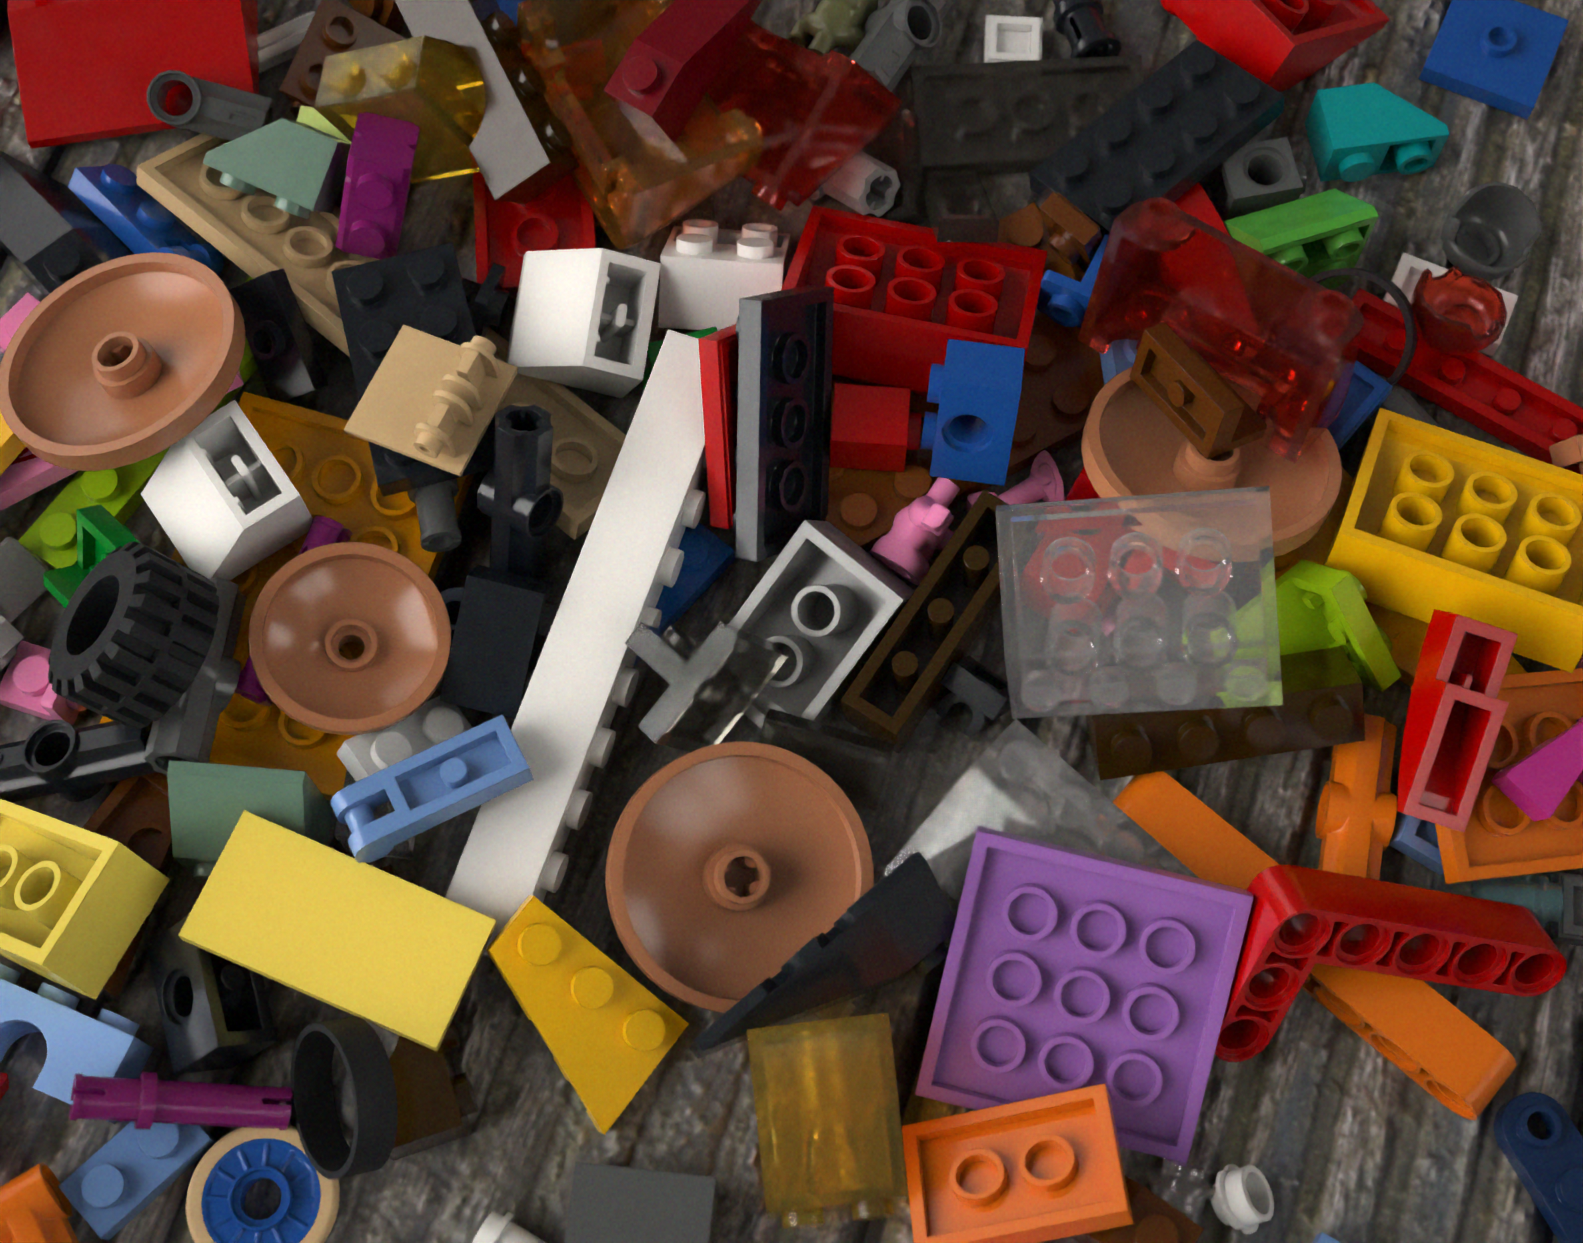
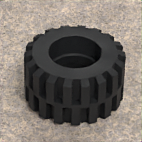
[48,541,220,729]

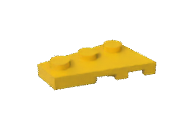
[485,895,689,1135]

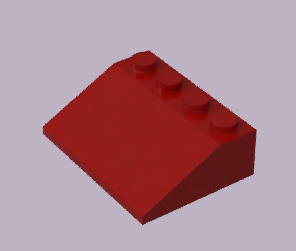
[7,0,259,149]
[1160,0,1390,92]
[781,205,1048,396]

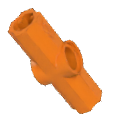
[1315,714,1397,880]

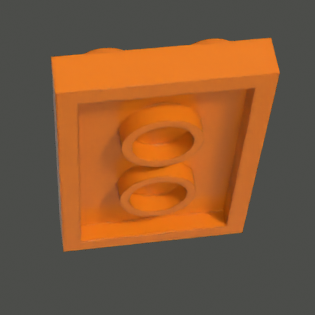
[902,1083,1133,1243]

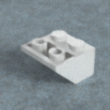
[658,219,791,331]
[506,248,661,398]
[141,400,313,581]

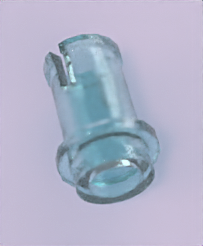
[1471,874,1563,928]

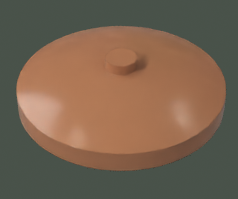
[0,252,245,471]
[1081,358,1342,562]
[605,742,874,1013]

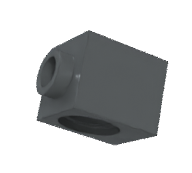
[1208,137,1306,222]

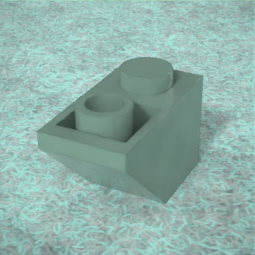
[203,118,351,219]

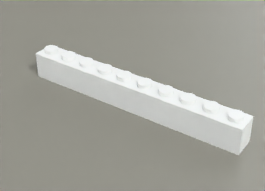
[445,329,707,958]

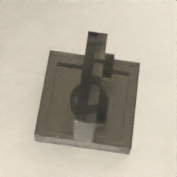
[625,621,788,752]

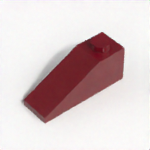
[603,0,762,143]

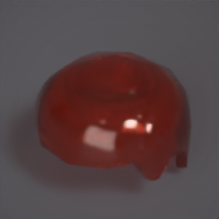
[1410,266,1507,355]

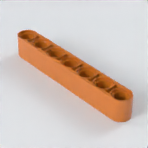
[1102,771,1517,1120]

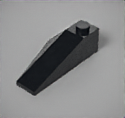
[0,151,134,297]
[689,850,956,1059]

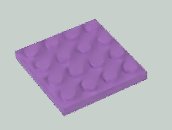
[915,826,1254,1164]

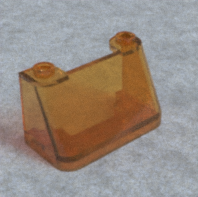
[517,0,764,249]

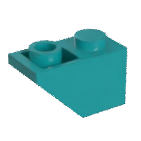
[1304,82,1450,182]

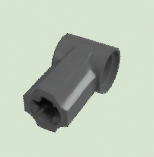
[147,70,275,141]

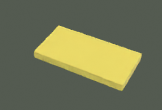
[178,810,497,1051]

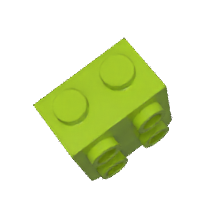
[1210,559,1402,692]

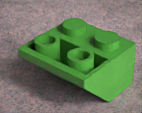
[1223,189,1379,309]

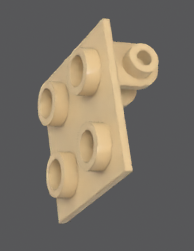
[344,324,518,477]

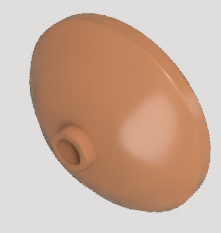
[248,542,451,735]

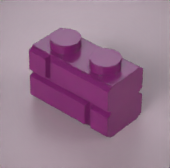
[336,112,420,259]

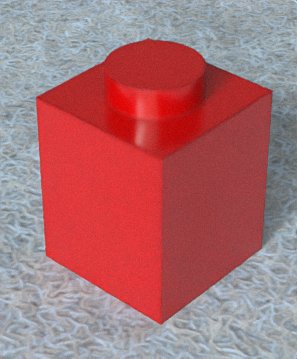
[830,383,922,472]

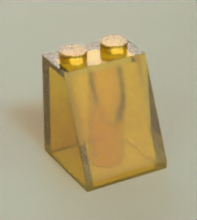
[314,35,485,184]
[746,1013,909,1230]

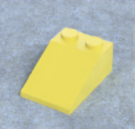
[0,799,170,1000]

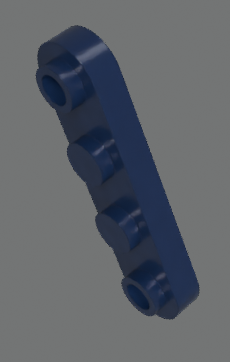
[1494,1092,1583,1243]

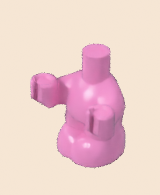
[870,477,960,586]

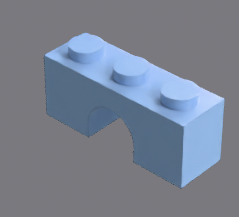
[0,963,154,1124]

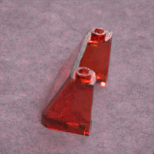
[634,20,903,212]
[1077,197,1364,464]

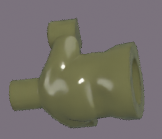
[787,0,878,66]

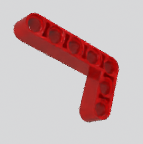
[1214,865,1567,1062]

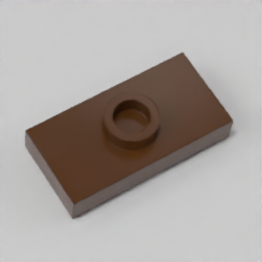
[1039,192,1103,271]

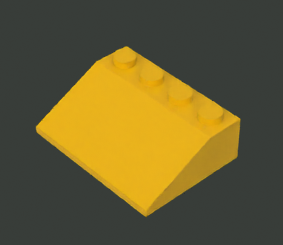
[1324,408,1583,673]

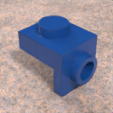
[1037,234,1131,333]

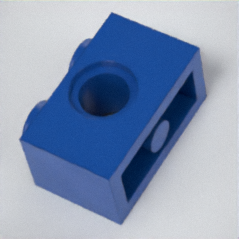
[920,339,1025,486]

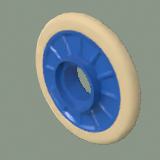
[186,1125,340,1243]

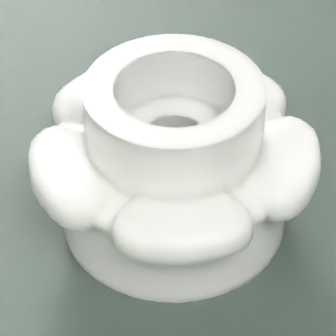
[1210,1164,1274,1234]

